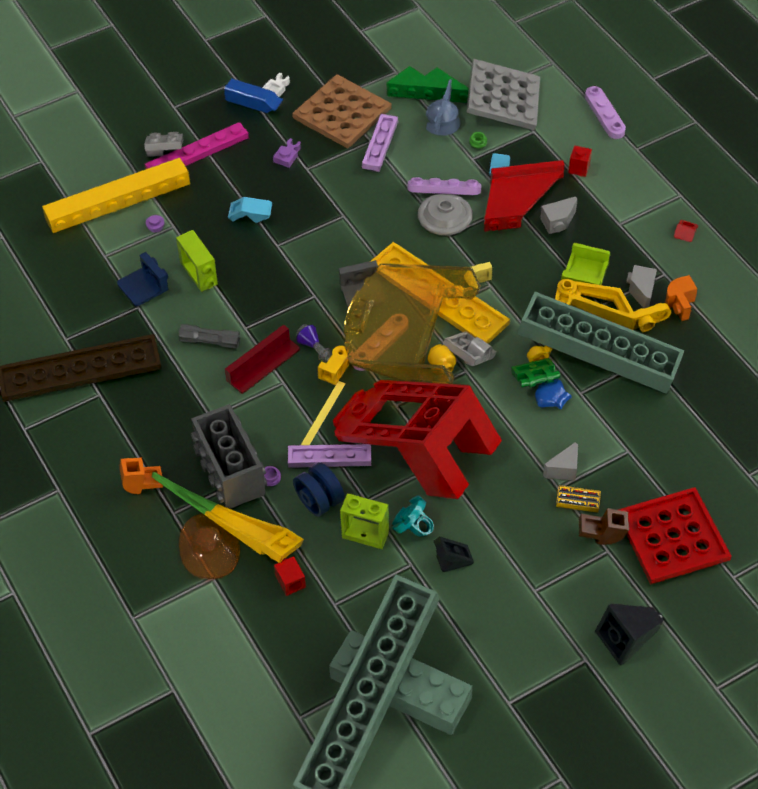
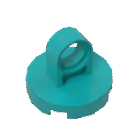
[392,495,434,537]

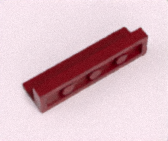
[225,325,300,394]

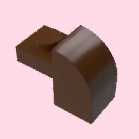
[579,508,629,545]

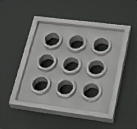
[466,59,540,130]

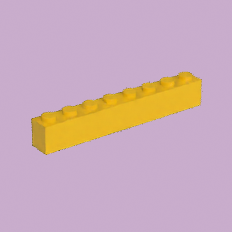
[42,158,190,233]

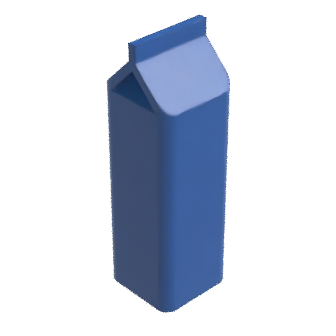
[224,79,283,113]

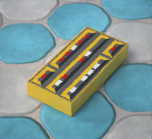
[556,485,601,513]

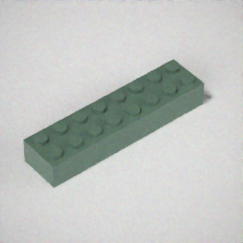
[517,292,684,394]

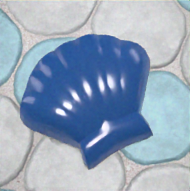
[535,379,572,409]

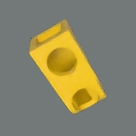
[318,346,350,385]

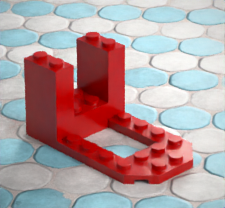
[333,380,502,499]

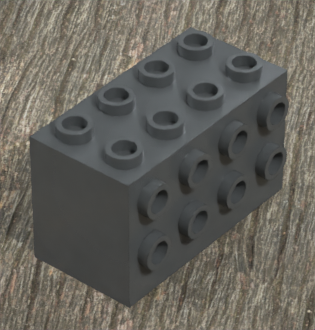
[191,404,267,509]

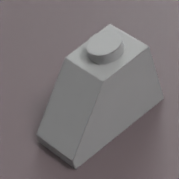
[540,197,577,234]
[627,265,657,308]

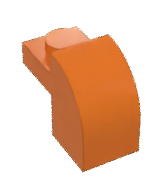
[665,275,698,321]
[119,457,163,494]

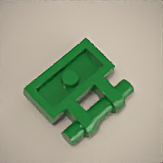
[511,358,560,388]

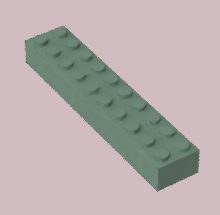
[293,574,440,789]

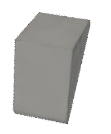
[543,442,578,481]

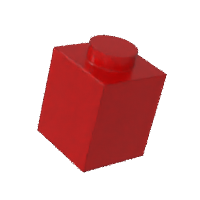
[568,145,592,177]
[274,556,306,596]

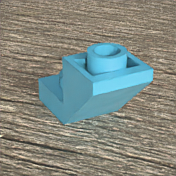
[228,197,272,223]

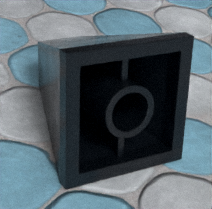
[595,604,663,666]

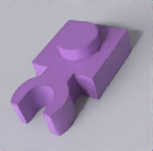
[273,138,301,168]

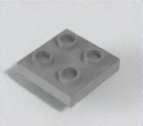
[144,132,183,157]
[443,331,496,366]

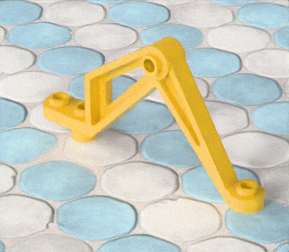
[527,279,671,362]

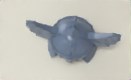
[426,79,461,136]

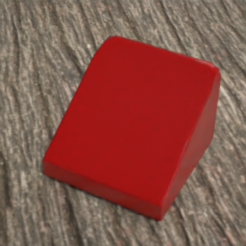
[674,220,699,242]

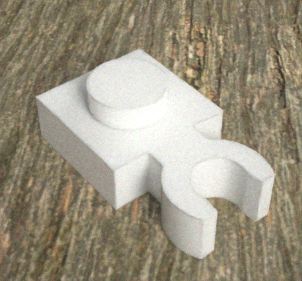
[262,73,290,97]

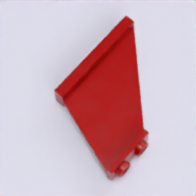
[484,160,565,232]

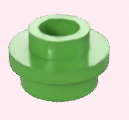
[469,132,487,148]

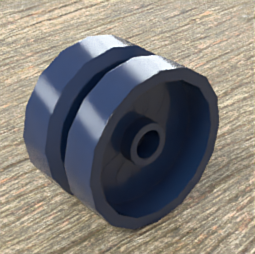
[293,462,345,517]

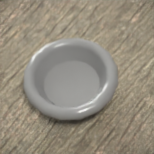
[418,194,473,236]

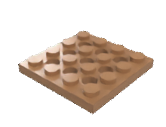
[293,74,392,148]

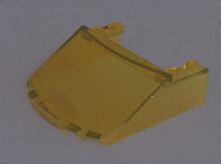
[344,263,480,384]

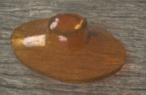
[179,513,240,579]

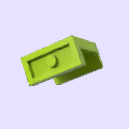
[561,243,610,285]

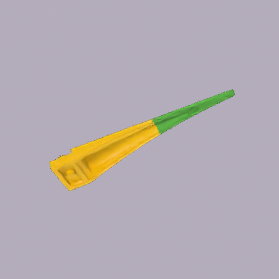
[151,472,304,562]

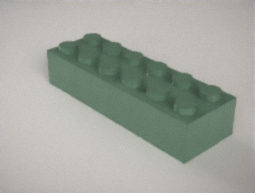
[329,630,473,736]

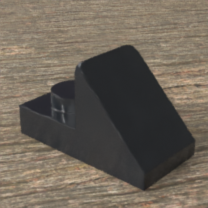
[434,536,474,572]

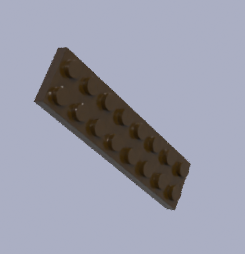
[0,334,162,402]

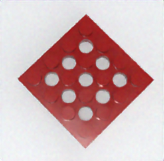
[618,487,731,584]

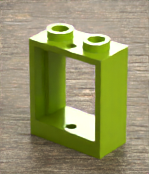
[176,230,218,292]
[340,493,389,549]

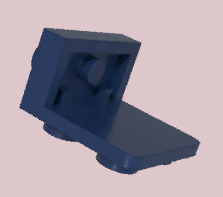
[117,252,169,306]

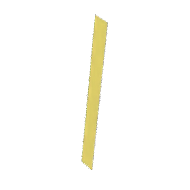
[301,381,346,445]

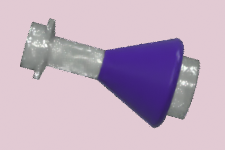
[296,324,332,362]

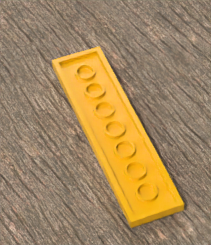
[371,242,510,344]

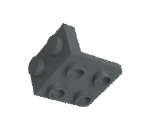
[338,260,385,311]

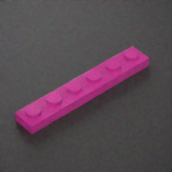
[145,122,249,169]

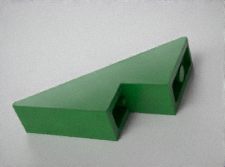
[387,66,469,103]

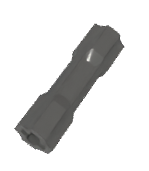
[179,324,240,349]

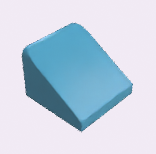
[489,153,510,176]

